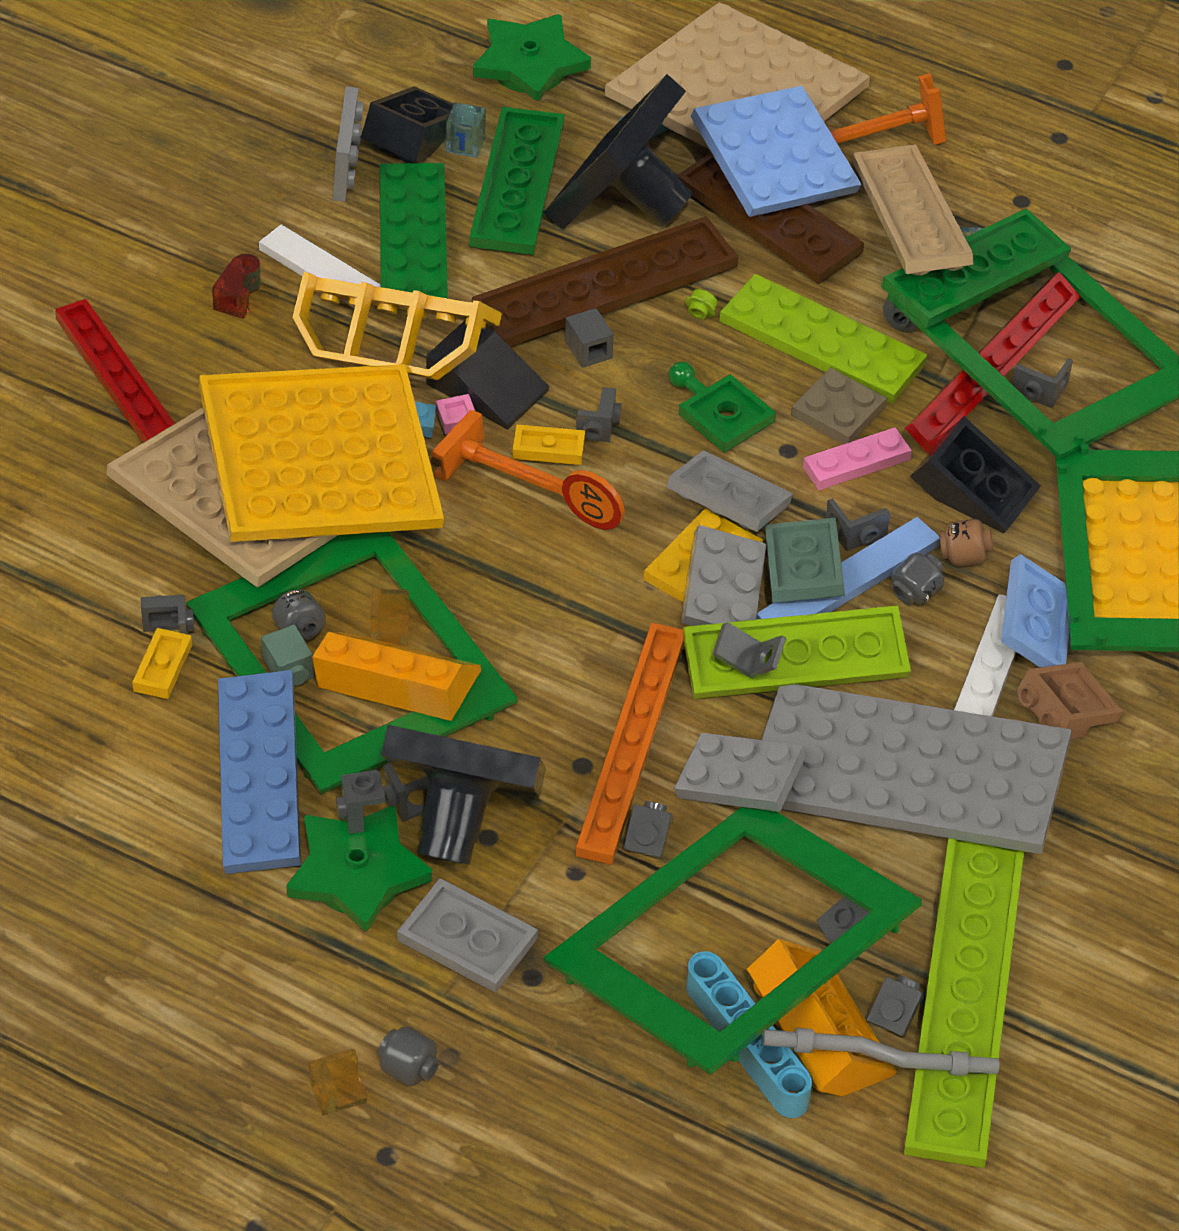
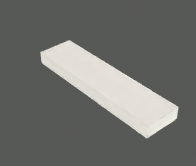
[259,225,380,308]

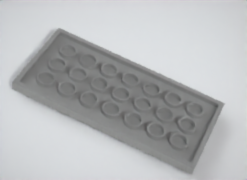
[762,684,1072,854]

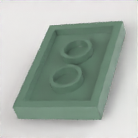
[765,517,845,603]

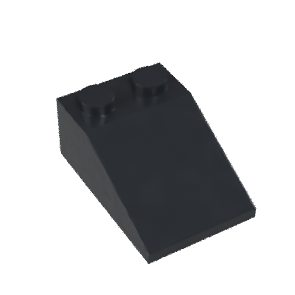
[361,86,468,163]
[426,320,549,430]
[910,416,1041,534]

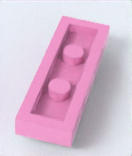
[803,427,912,490]

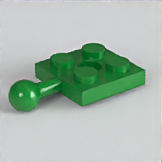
[668,361,776,453]

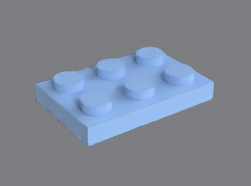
[1001,554,1069,668]

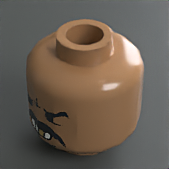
[940,519,993,567]

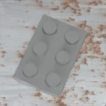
[333,86,364,202]
[667,450,793,532]
[681,525,766,626]
[674,733,806,812]
[397,878,538,993]

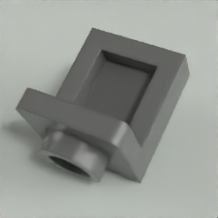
[576,387,622,442]
[141,595,194,634]
[336,770,385,834]
[623,801,674,859]
[867,975,926,1038]

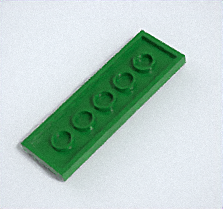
[469,106,565,255]
[380,163,448,310]
[881,208,1071,328]

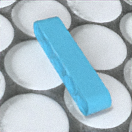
[686,951,812,1118]

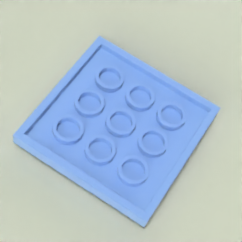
[691,86,862,217]

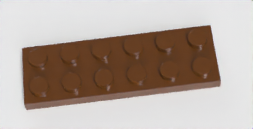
[678,152,864,284]

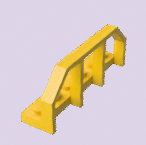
[292,272,502,380]

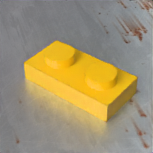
[512,424,585,465]
[132,628,193,699]

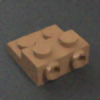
[1016,662,1123,739]

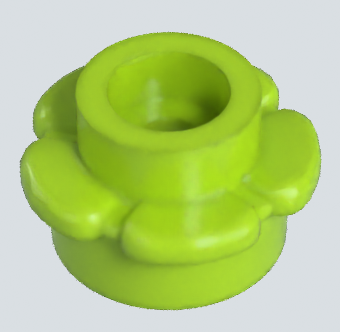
[685,289,717,320]

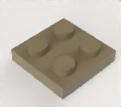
[791,368,887,444]

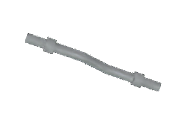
[762,1028,999,1076]

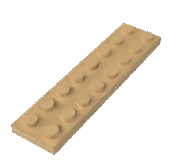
[853,144,973,275]

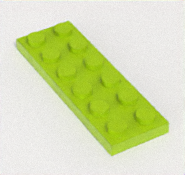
[719,274,928,404]
[682,605,911,699]

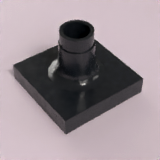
[543,74,693,230]
[381,725,546,865]

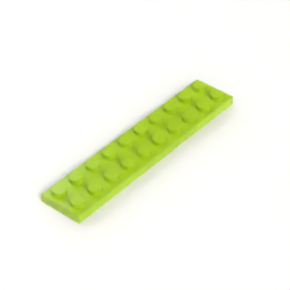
[904,838,1024,1168]

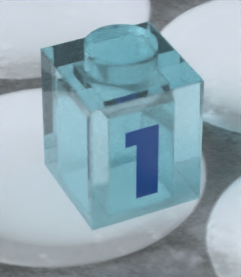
[446,102,486,158]

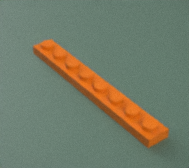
[575,622,684,865]

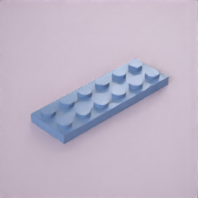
[218,670,302,874]

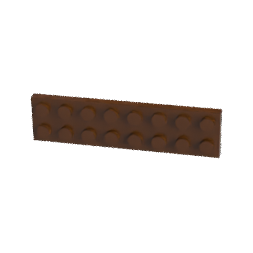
[472,216,738,347]

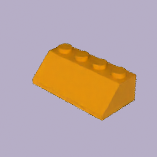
[312,632,481,721]
[747,939,897,1097]

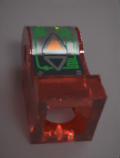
[212,254,261,319]

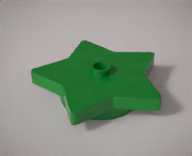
[473,14,591,101]
[286,805,432,931]

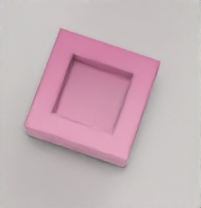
[435,394,475,434]

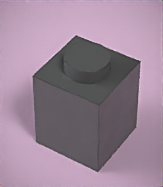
[565,308,614,368]

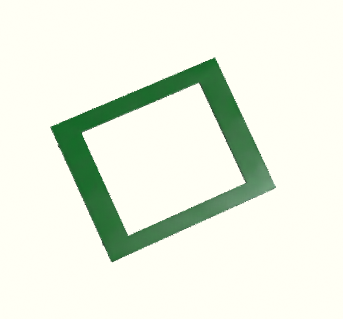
[887,256,1179,459]
[1055,443,1179,652]
[186,532,518,794]
[544,807,922,1075]

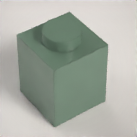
[261,624,314,686]

